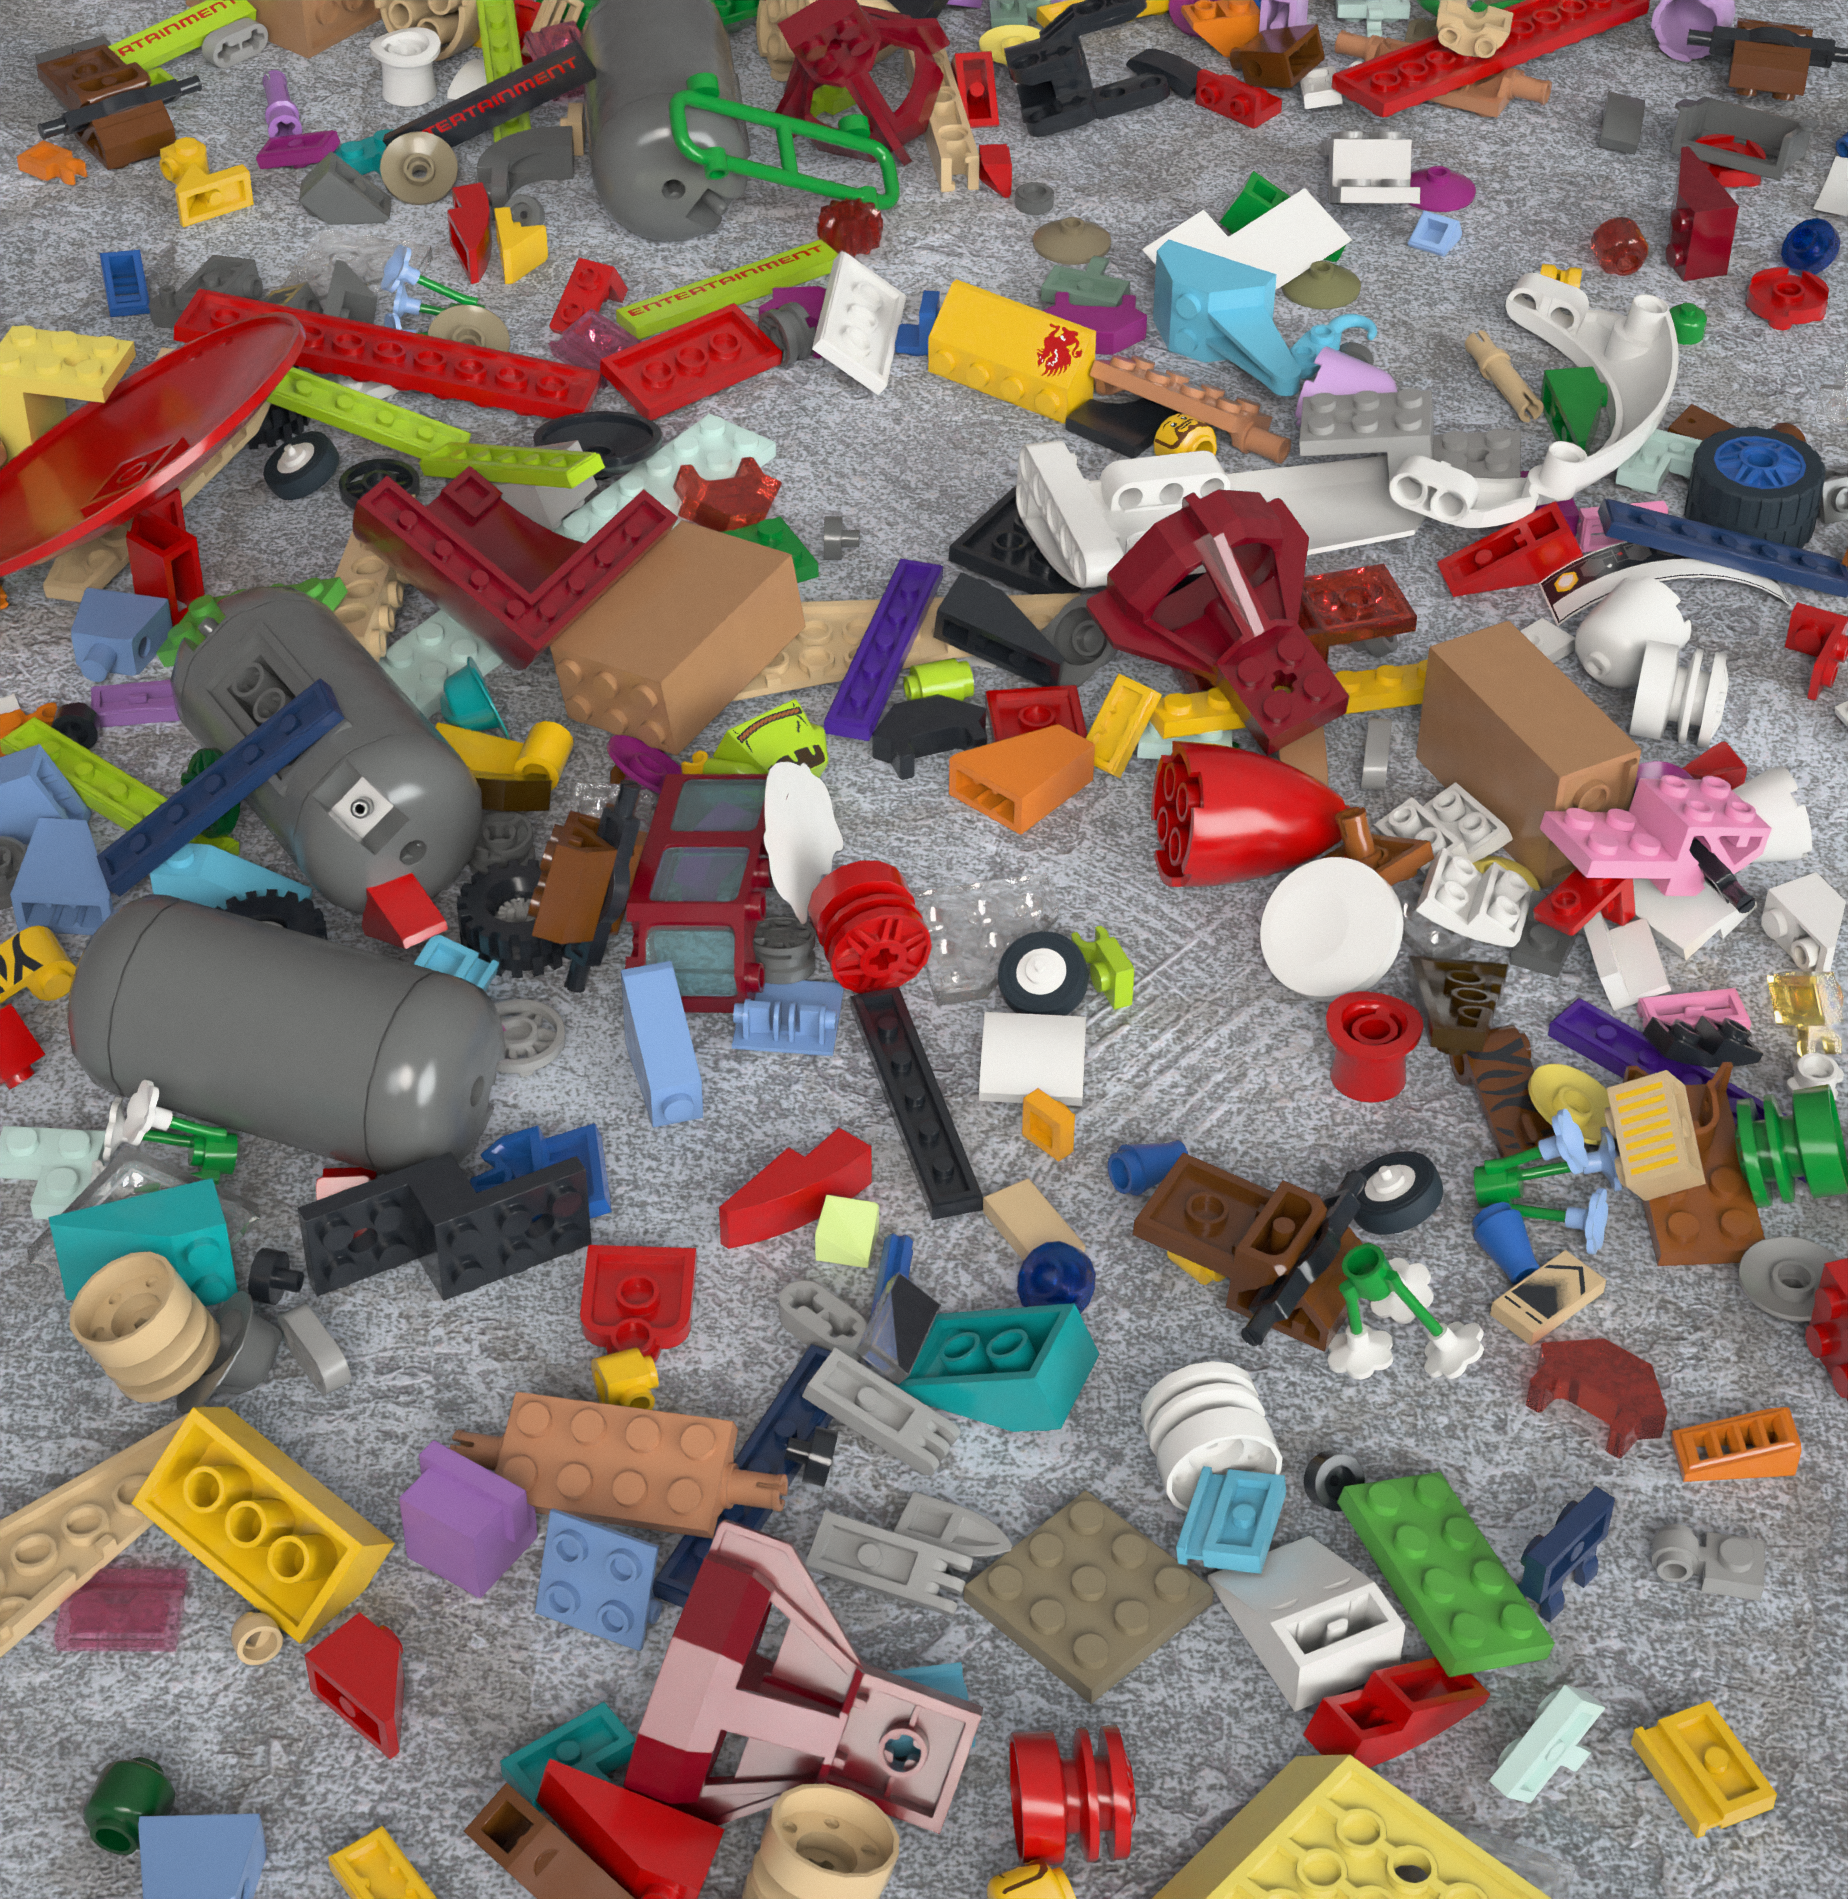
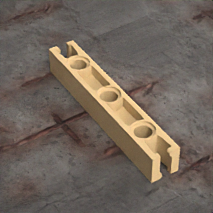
[904,48,979,192]

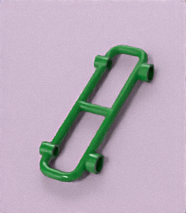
[669,72,900,218]

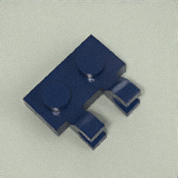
[1516,1486,1615,1623]

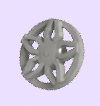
[495,999,566,1077]

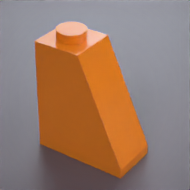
[949,724,1095,835]

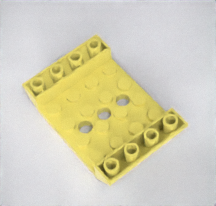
[1152,1754,1552,1899]

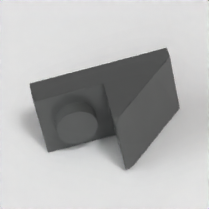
[323,260,377,324]
[1510,890,1581,978]

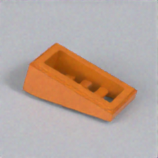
[1671,1407,1801,1482]

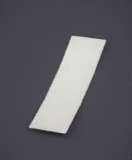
[1813,156,1848,216]

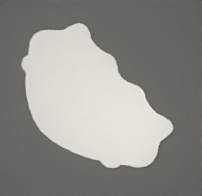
[764,762,843,924]

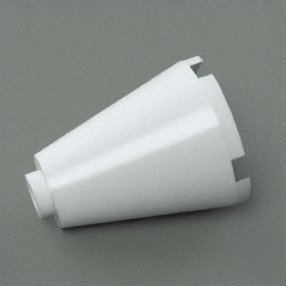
[1732,765,1812,863]

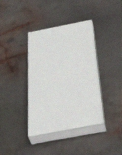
[812,251,906,395]

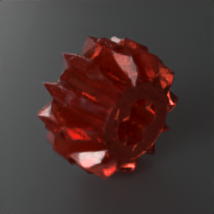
[817,197,883,258]

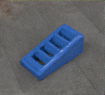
[100,249,150,317]

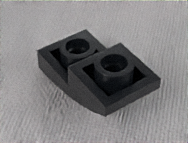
[1126,48,1202,100]
[1642,1015,1763,1067]

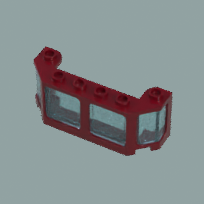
[625,774,789,1013]

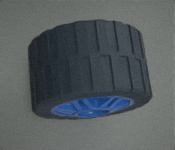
[1684,426,1826,549]

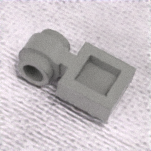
[1651,1524,1765,1601]

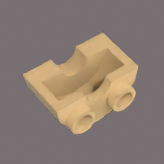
[1436,0,1513,58]

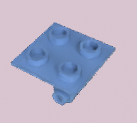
[732,980,844,1056]
[535,1508,662,1651]

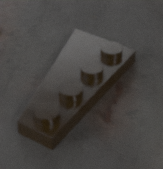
[1407,956,1509,1055]

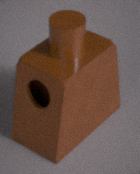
[1230,24,1325,88]

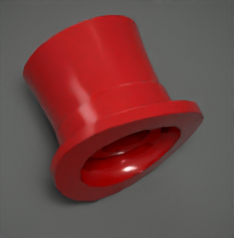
[1325,991,1424,1103]

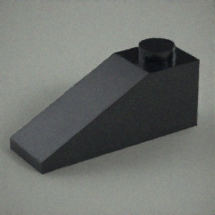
[933,572,1065,687]

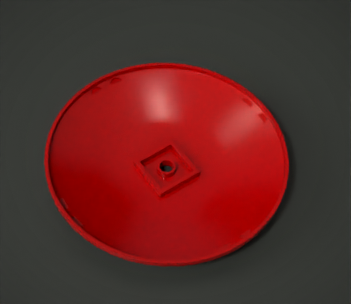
[0,312,306,578]

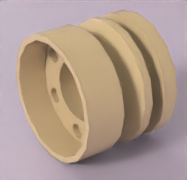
[70,1252,220,1403]
[742,1784,900,1899]

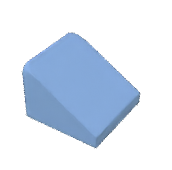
[1408,210,1462,257]

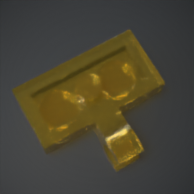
[1767,971,1844,1058]

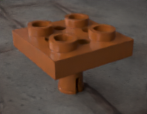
[1320,807,1435,886]

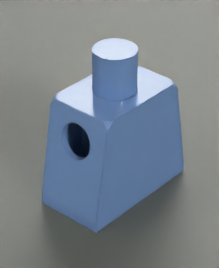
[71,587,173,682]
[138,1813,267,1899]

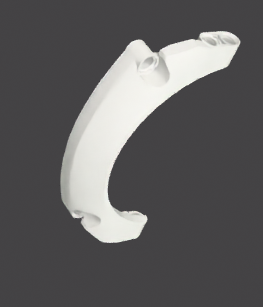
[1389,272,1679,528]

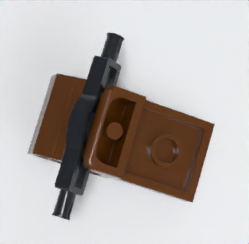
[1687,18,1848,101]
[36,44,202,170]
[527,780,647,993]
[1132,1152,1367,1352]

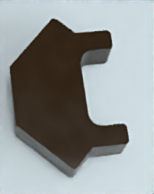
[467,766,552,811]

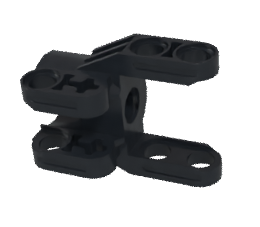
[1004,0,1170,137]

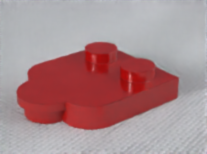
[580,1245,697,1363]

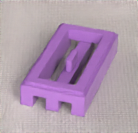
[91,680,180,728]

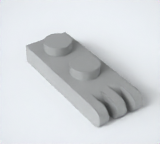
[802,1348,961,1476]
[805,1510,974,1617]

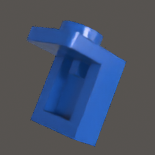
[895,290,941,357]

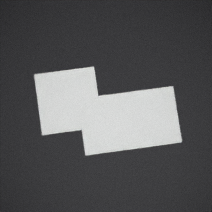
[1142,188,1352,290]

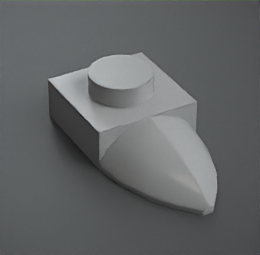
[893,1491,1013,1557]

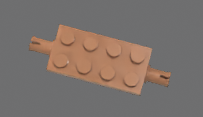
[1335,30,1552,118]
[1090,355,1291,464]
[449,1392,788,1539]

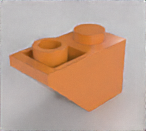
[1181,0,1261,58]

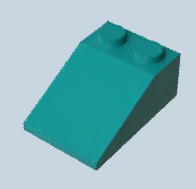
[48,1178,238,1306]
[893,1303,1100,1432]

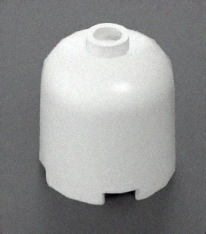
[1575,576,1691,689]

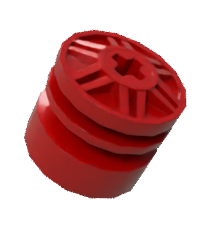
[808,860,932,994]
[1009,1725,1136,1865]

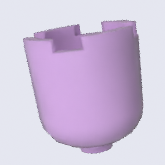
[1651,0,1736,62]
[1295,346,1397,427]

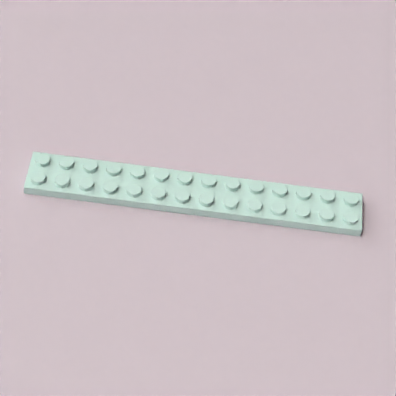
[378,413,776,719]

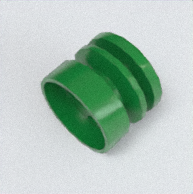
[1735,1084,1848,1208]

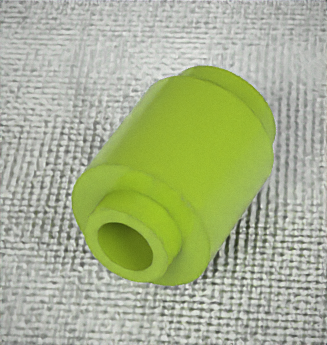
[903,658,974,701]

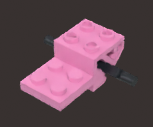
[1540,775,1772,914]

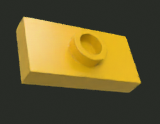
[1086,673,1162,778]
[328,1826,437,1899]

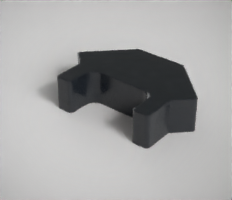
[872,694,987,780]

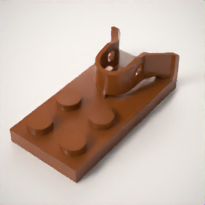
[1623,1062,1765,1266]

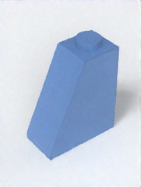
[0,744,92,844]
[10,818,114,935]
[621,961,703,1128]

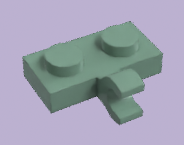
[988,0,1051,29]
[1041,255,1130,307]

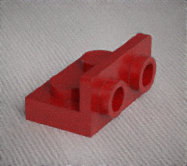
[1195,69,1282,129]

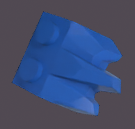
[470,1123,612,1223]

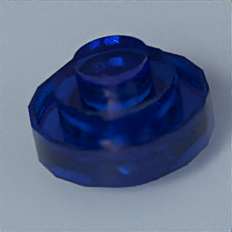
[1781,218,1841,275]
[1017,1241,1096,1314]

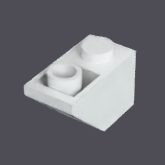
[1760,872,1846,986]

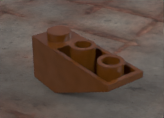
[463,1782,634,1899]

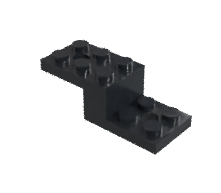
[297,1152,592,1301]

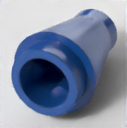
[1108,1140,1189,1196]
[1472,1202,1540,1285]

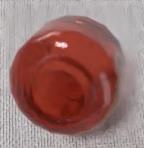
[1591,217,1648,276]

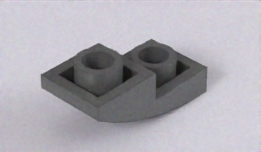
[1598,91,1645,155]

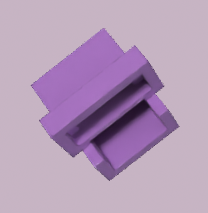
[399,1440,538,1598]

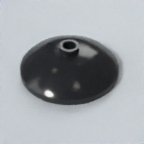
[533,411,662,480]

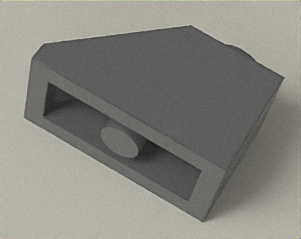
[299,151,391,225]

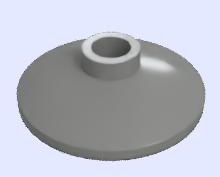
[1738,1236,1840,1321]

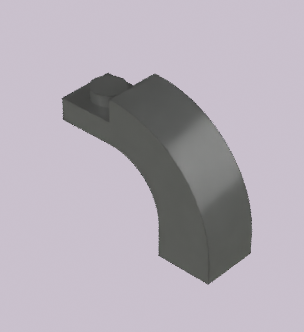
[477,126,575,221]

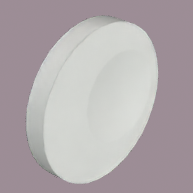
[1260,857,1403,1002]

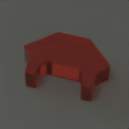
[673,457,782,532]
[1526,1338,1668,1459]

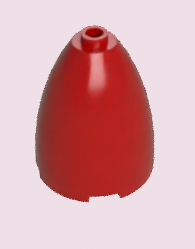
[1151,741,1350,887]

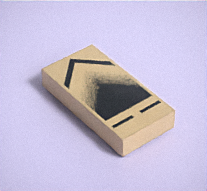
[1490,1250,1606,1346]

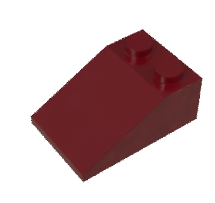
[1665,146,1739,282]

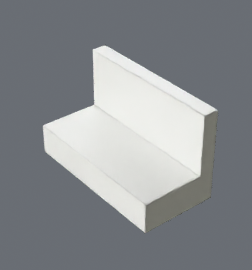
[1583,911,1671,1011]

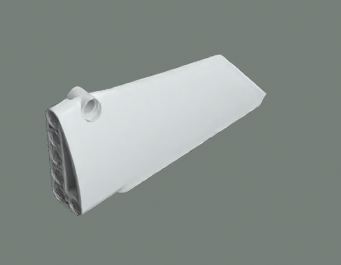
[1016,441,1426,588]

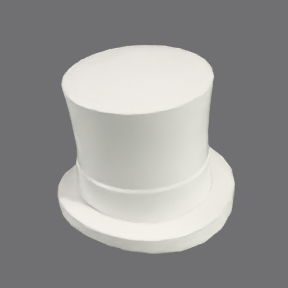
[370,27,441,107]

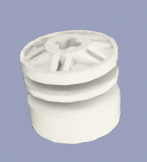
[1630,640,1729,749]
[1140,1361,1282,1513]

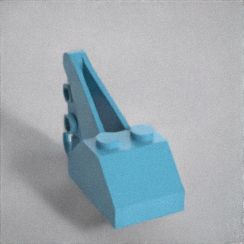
[1153,239,1377,396]

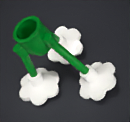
[90,1080,238,1206]
[1328,1242,1484,1380]

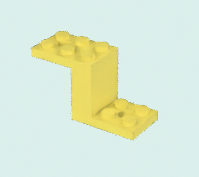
[0,325,136,468]

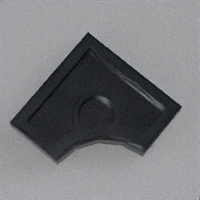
[1066,398,1183,459]

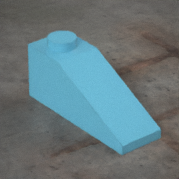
[150,843,313,910]

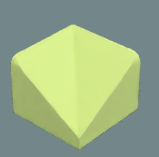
[815,1195,879,1268]

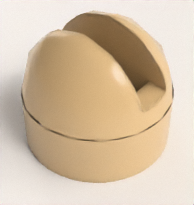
[231,1612,283,1665]

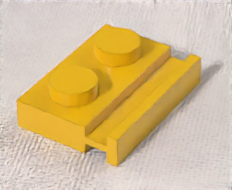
[1631,1700,1777,1839]

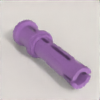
[262,70,302,138]

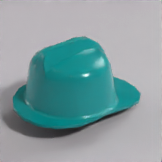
[440,656,510,740]

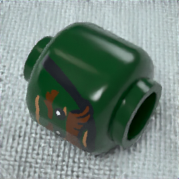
[83,1757,176,1855]

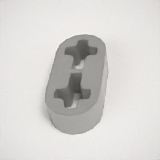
[202,17,268,69]
[1361,717,1392,791]
[779,1280,867,1360]
[277,1303,351,1395]

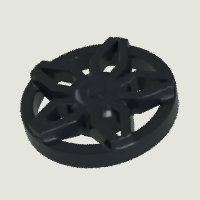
[339,459,420,510]

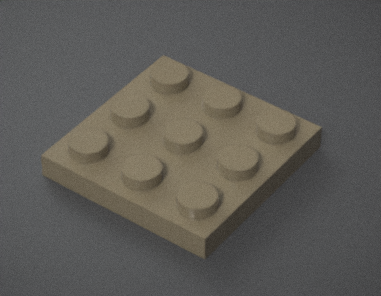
[963,1490,1214,1704]

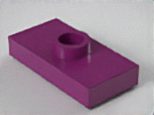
[255,130,341,169]

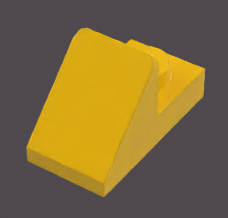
[175,163,254,227]
[494,207,548,284]

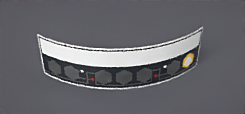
[1538,541,1791,626]

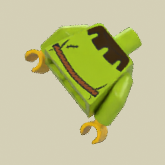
[681,699,829,803]

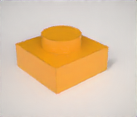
[1022,1088,1075,1162]

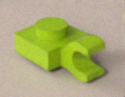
[810,84,856,118]
[1071,925,1134,1010]

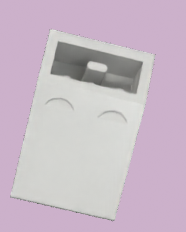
[1207,1536,1405,1712]

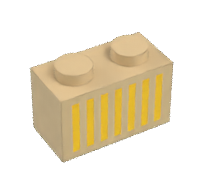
[1605,1070,1706,1201]

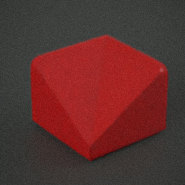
[979,144,1012,198]
[1682,741,1748,790]

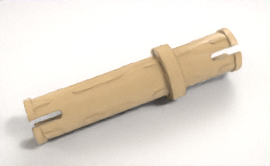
[1465,330,1544,422]

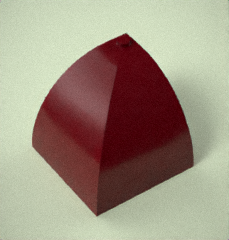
[352,465,678,671]

